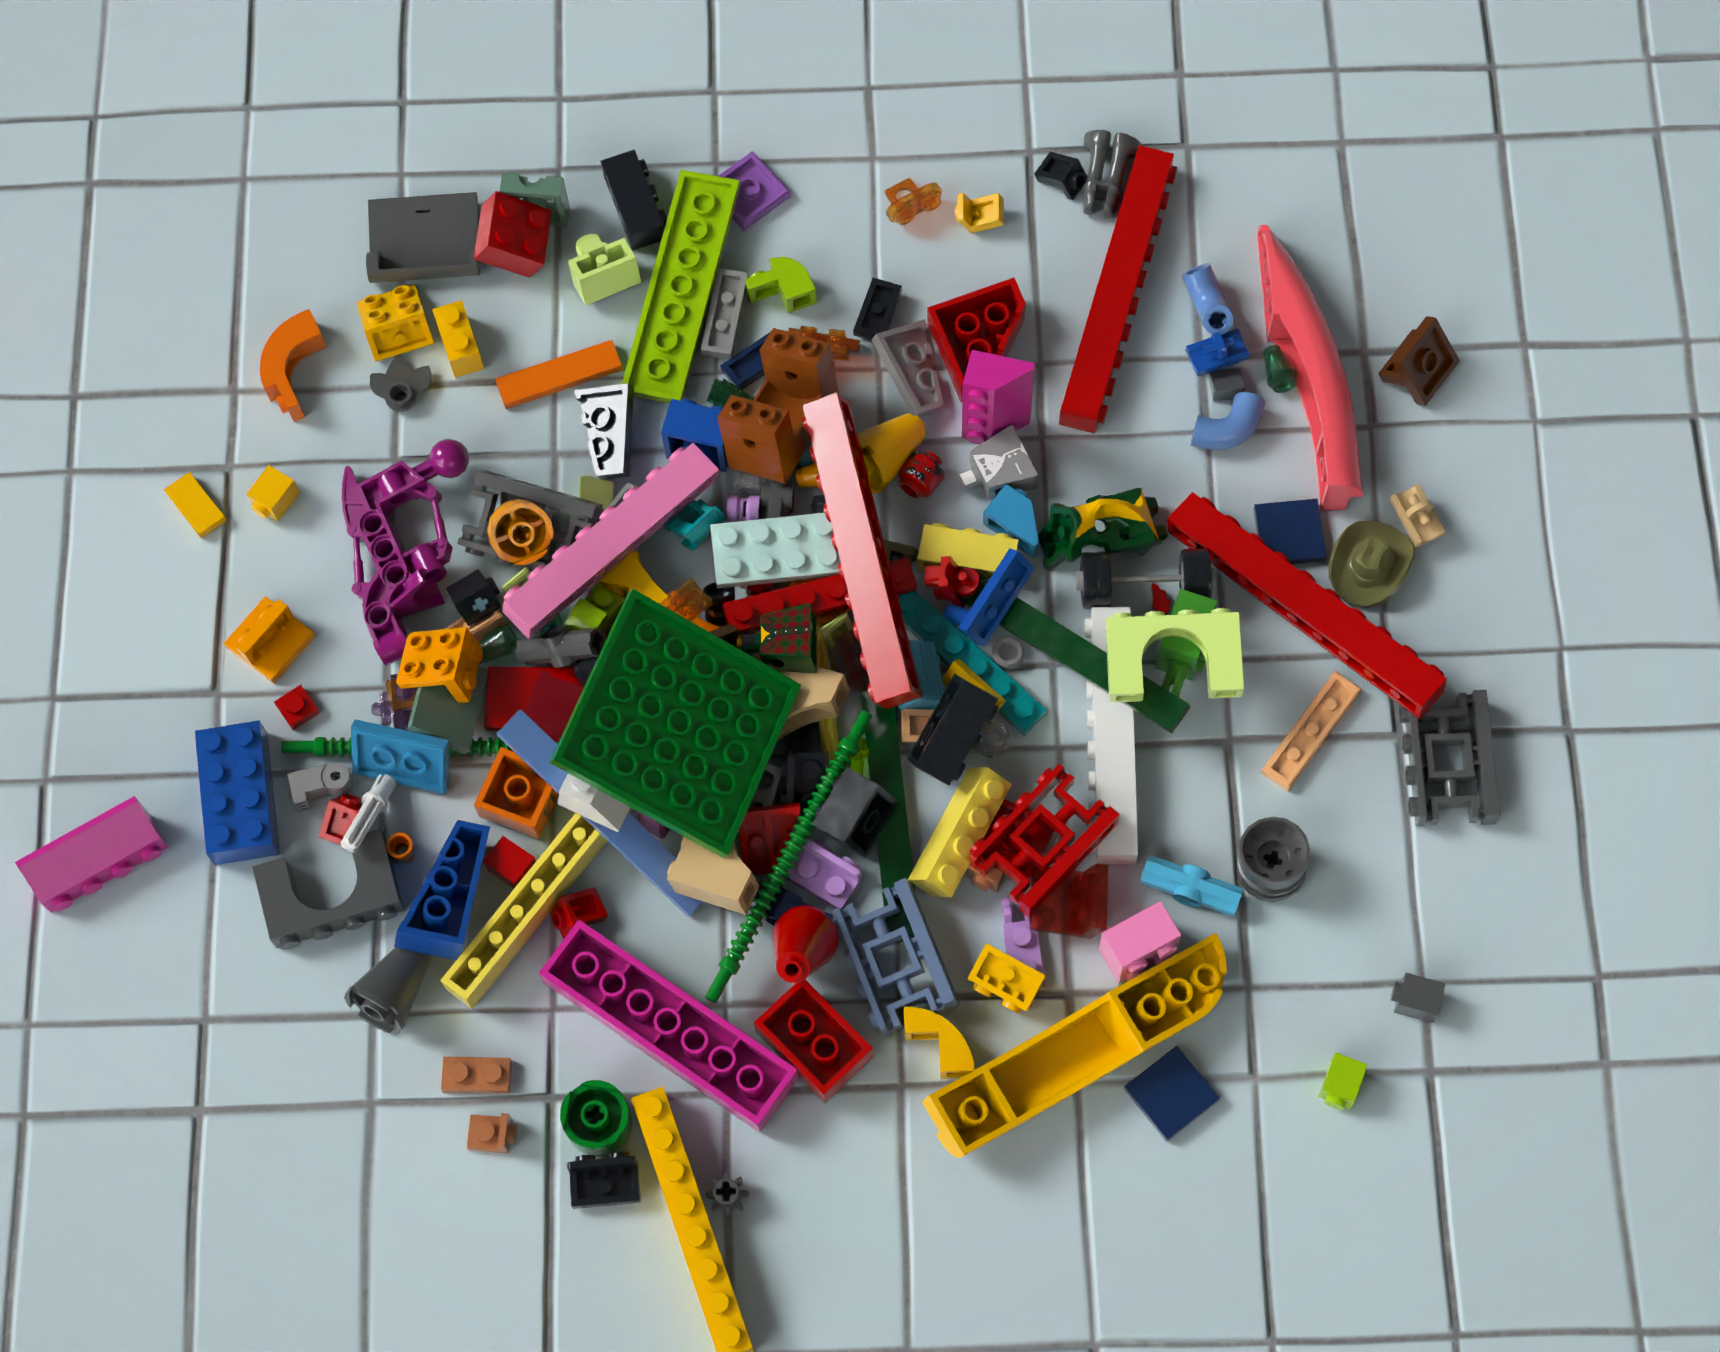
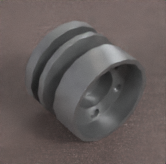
[1236,817,1310,902]

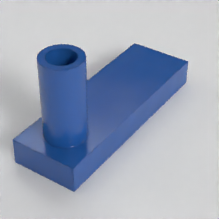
[944,548,1035,647]

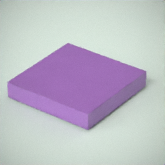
[719,151,791,231]

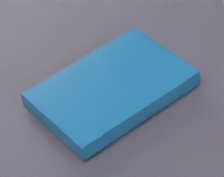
[351,719,449,795]

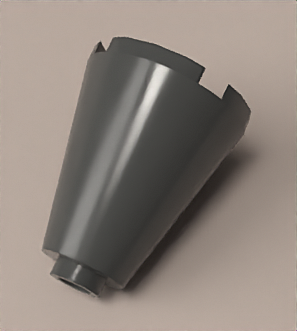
[344,948,431,1034]

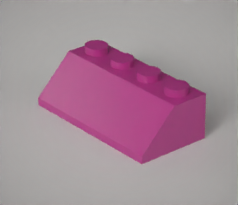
[962,350,1035,445]
[15,796,168,913]

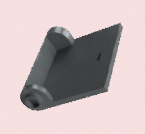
[366,192,486,283]

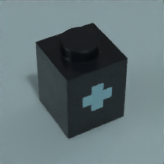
[445,569,501,626]

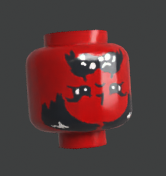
[898,451,945,499]

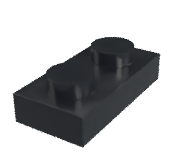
[853,277,902,341]

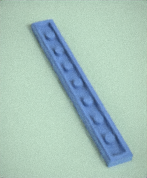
[496,709,703,917]

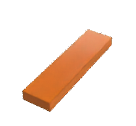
[495,340,623,409]

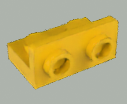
[967,943,1047,1014]

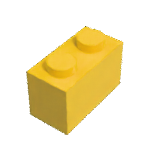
[432,300,484,378]

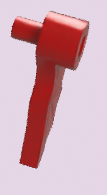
[1151,583,1171,615]

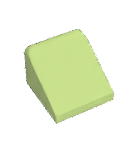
[579,476,614,513]

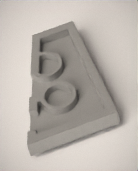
[872,319,944,417]

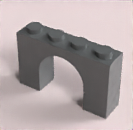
[252,829,405,949]

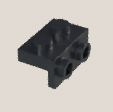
[567,1151,641,1209]

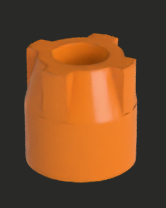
[386,833,415,863]

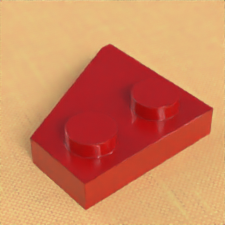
[739,802,800,875]

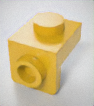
[955,193,1004,233]

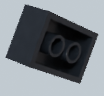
[907,674,998,786]

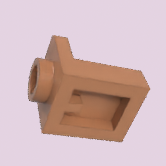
[467,1113,517,1153]

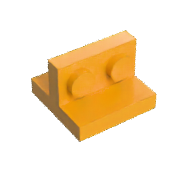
[223,596,316,684]

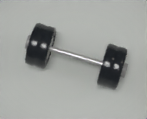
[1076,548,1216,610]

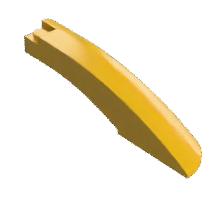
[922,933,1227,1158]

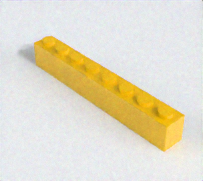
[631,1086,754,1352]

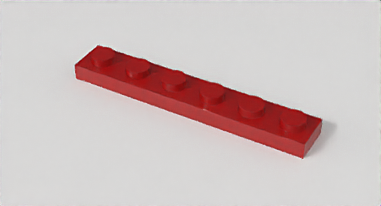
[723,557,917,635]

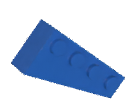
[394,820,490,960]

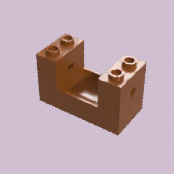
[717,328,839,484]

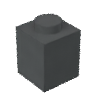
[1390,973,1446,1023]

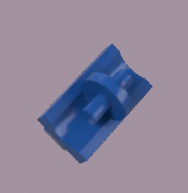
[1185,329,1250,376]

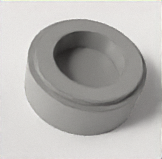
[992,637,1024,671]

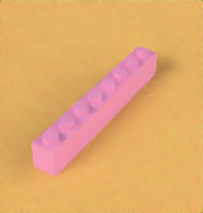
[502,443,719,639]

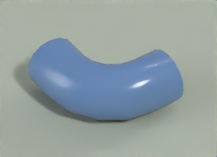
[1181,263,1234,335]
[1190,392,1265,450]

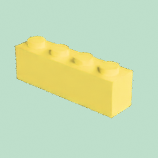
[908,767,1012,897]

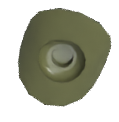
[1329,520,1415,608]

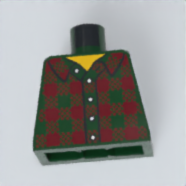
[742,603,817,673]

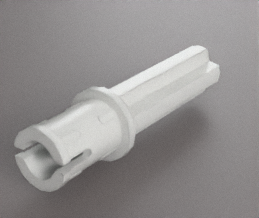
[341,774,396,853]

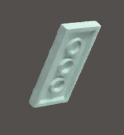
[710,513,841,589]

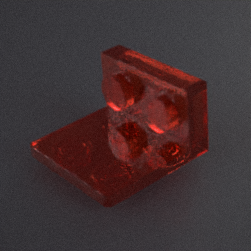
[1029,863,1109,939]

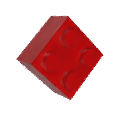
[473,191,552,278]

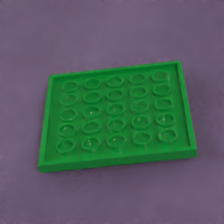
[549,589,801,858]

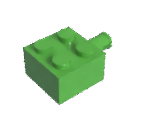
[1155,589,1217,697]

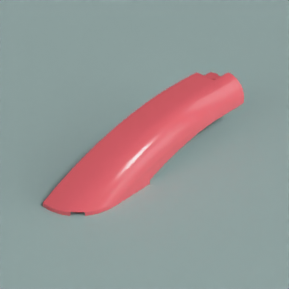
[1257,225,1363,511]

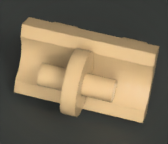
[1389,484,1446,547]

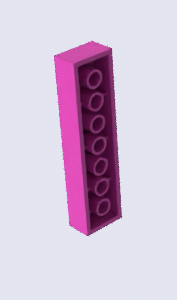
[539,920,799,1133]

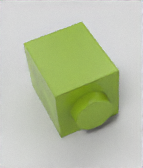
[1318,1052,1368,1110]

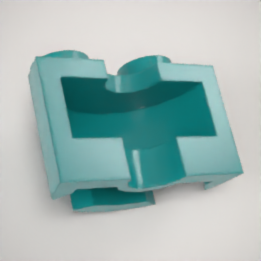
[663,499,726,551]

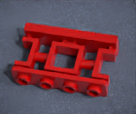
[969,763,1120,918]

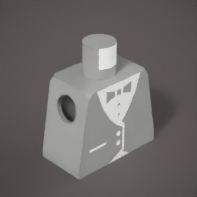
[958,425,1038,499]

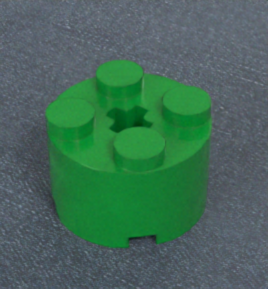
[560,1080,632,1156]

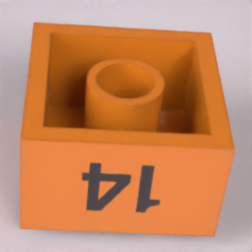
[474,747,559,840]

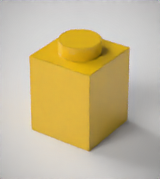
[246,465,300,522]

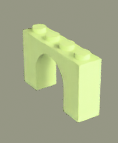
[1105,608,1244,703]

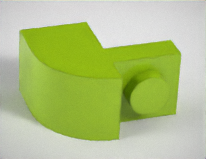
[745,257,817,314]
[564,584,625,635]

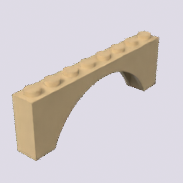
[667,667,850,915]

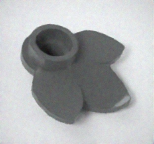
[370,355,432,412]

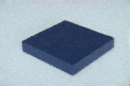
[1253,499,1326,564]
[1124,1045,1220,1142]

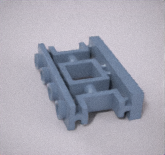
[833,878,961,1036]

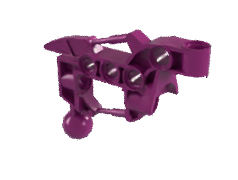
[342,438,469,666]

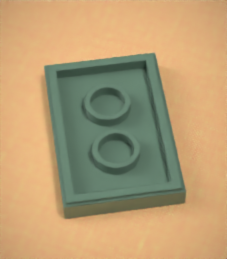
[407,666,488,755]

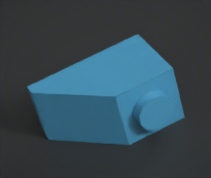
[983,484,1039,559]

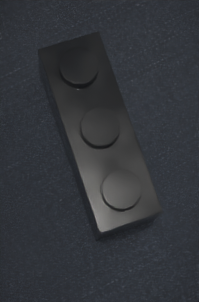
[600,149,667,251]

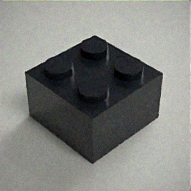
[812,767,898,858]

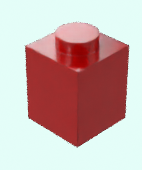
[483,836,536,889]

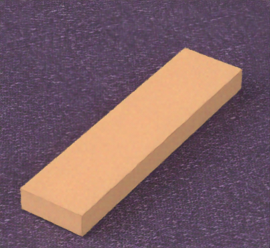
[1261,671,1362,792]

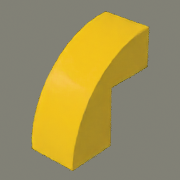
[904,1007,975,1079]

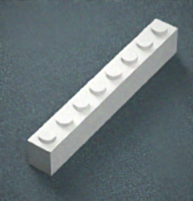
[1084,607,1138,864]

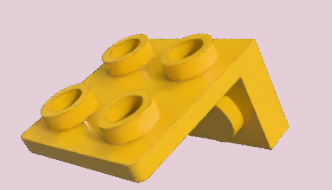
[357,284,434,362]

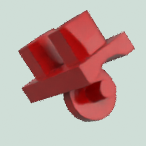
[924,556,981,608]

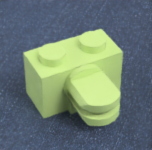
[568,234,641,305]

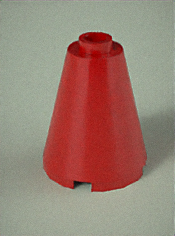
[772,905,839,983]

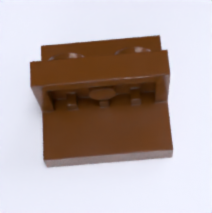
[1378,316,1460,406]

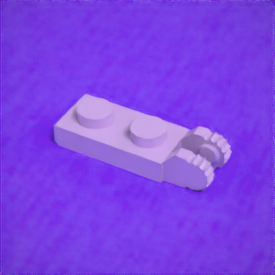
[1001,898,1045,987]

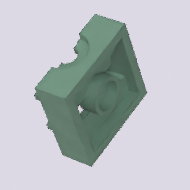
[499,173,570,226]

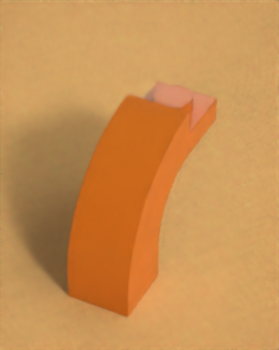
[260,309,327,422]

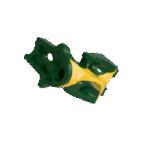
[1038,488,1168,569]

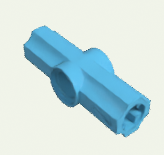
[1139,855,1244,917]

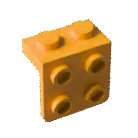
[396,627,483,703]

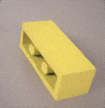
[917,523,1019,580]

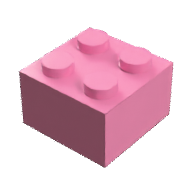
[1098,901,1181,984]

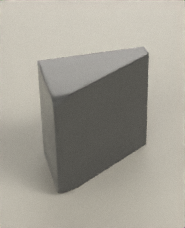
[1209,368,1246,401]

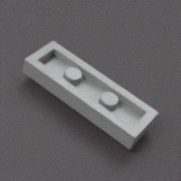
[701,268,749,359]

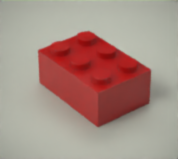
[754,979,874,1103]

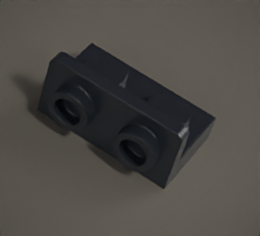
[781,749,829,816]

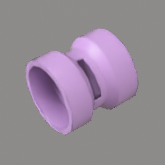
[727,494,761,523]

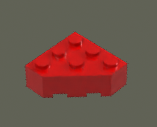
[927,278,1026,402]

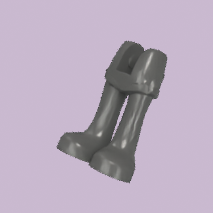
[1081,130,1141,218]

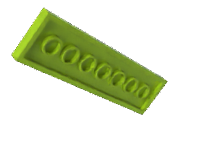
[622,170,741,404]

